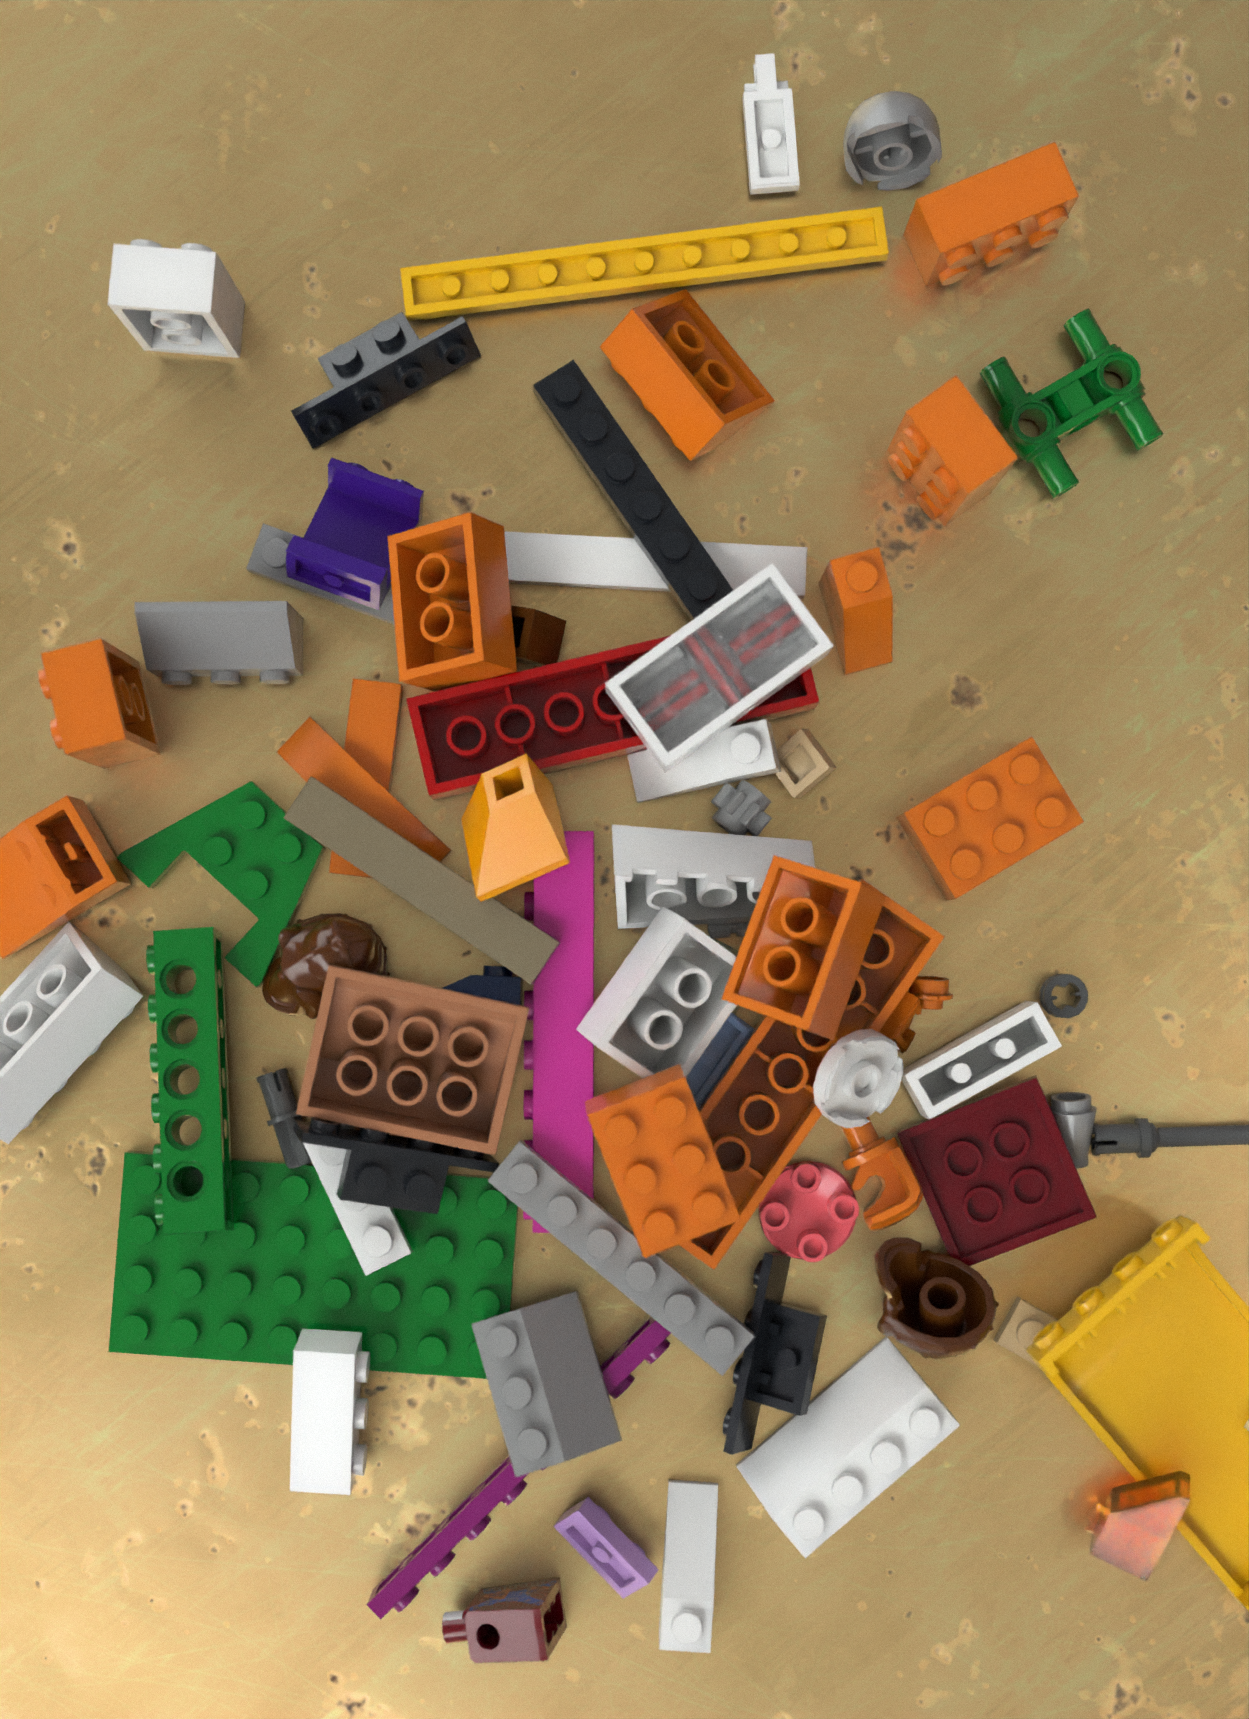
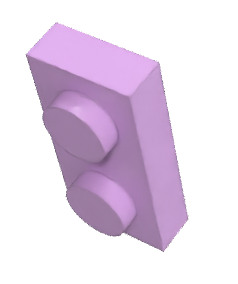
[553,1497,659,1599]

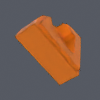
[879,991,922,1053]

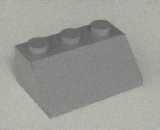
[135,601,303,685]
[472,1291,622,1477]

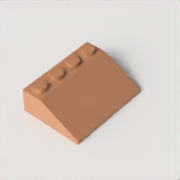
[296,964,529,1155]

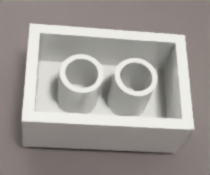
[108,239,245,358]
[576,906,737,1078]

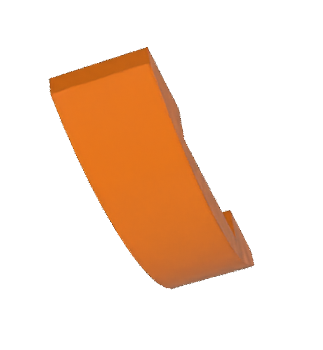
[277,717,452,862]

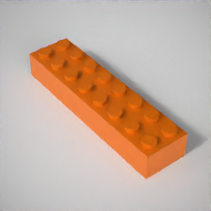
[679,879,945,1270]

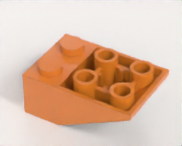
[0,795,132,959]

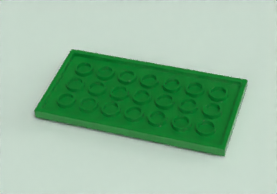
[108,1151,518,1379]

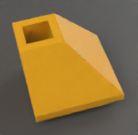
[461,754,570,902]

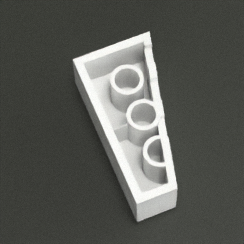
[612,824,815,929]

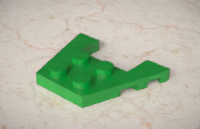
[117,781,326,987]

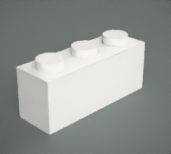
[901,1001,1062,1120]
[290,1329,370,1495]

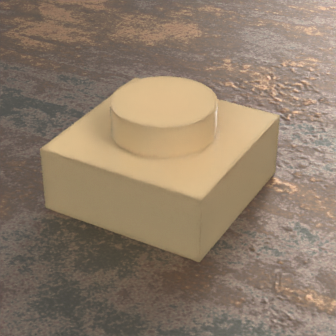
[776,729,837,798]
[993,1296,1058,1366]

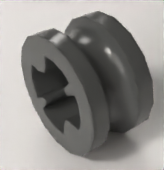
[1039,974,1088,1018]

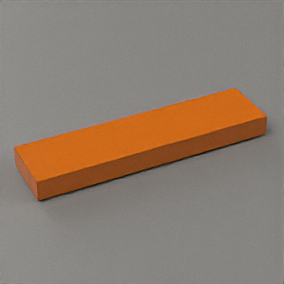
[329,679,403,878]

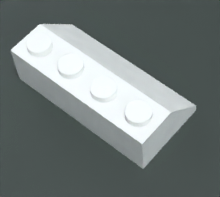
[0,922,143,1144]
[736,1336,960,1558]

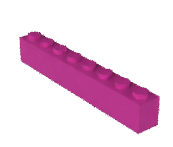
[523,831,595,1233]

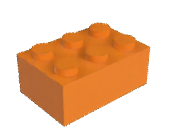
[903,142,1079,286]
[887,375,1018,527]
[387,512,517,691]
[38,638,161,769]
[896,737,1084,901]
[584,1064,741,1258]

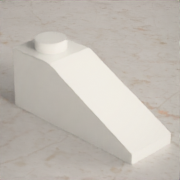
[627,719,781,803]
[659,1479,718,1653]

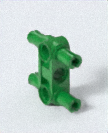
[980,308,1164,499]

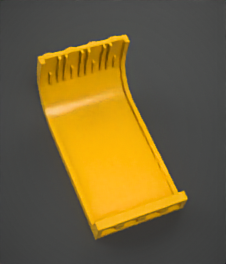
[1025,1215,1249,1612]

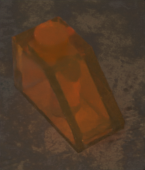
[1085,1470,1190,1582]

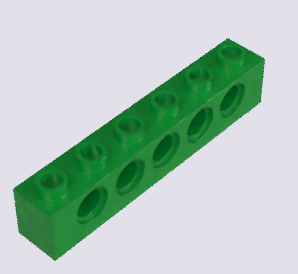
[146,927,234,1235]

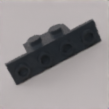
[291,312,481,449]
[293,1117,499,1214]
[723,1251,827,1455]

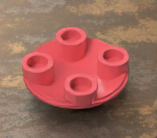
[759,1161,859,1262]

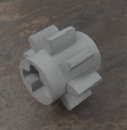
[711,779,772,836]

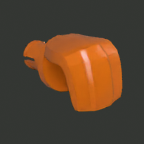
[841,1117,923,1231]

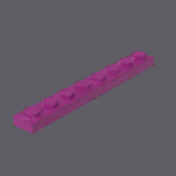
[367,1316,671,1620]

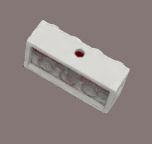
[605,562,834,772]

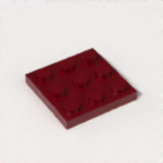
[897,1075,1097,1266]

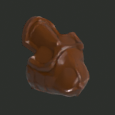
[262,913,390,1019]
[875,1237,999,1359]

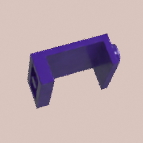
[286,457,424,610]

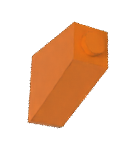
[819,547,893,676]

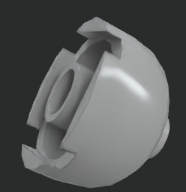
[843,91,942,191]

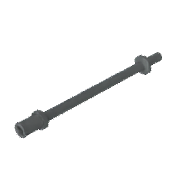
[1090,1118,1249,1158]

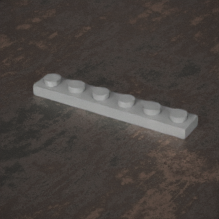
[487,1139,755,1376]

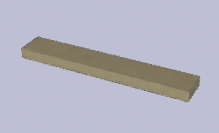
[283,776,560,985]

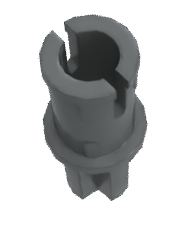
[256,1068,312,1169]

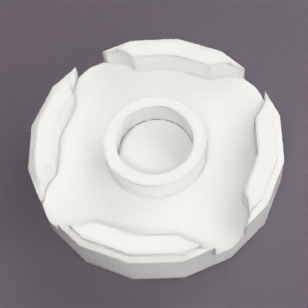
[813,1029,904,1128]

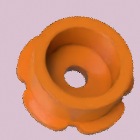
[908,976,953,1010]

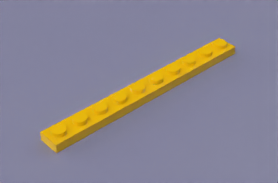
[400,206,889,321]

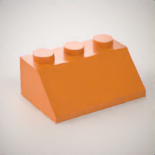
[600,289,775,461]
[721,855,886,1041]

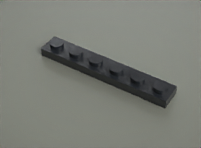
[533,360,734,621]

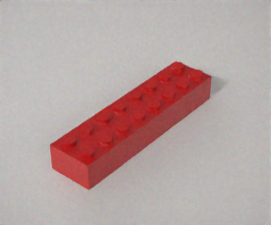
[406,635,819,800]

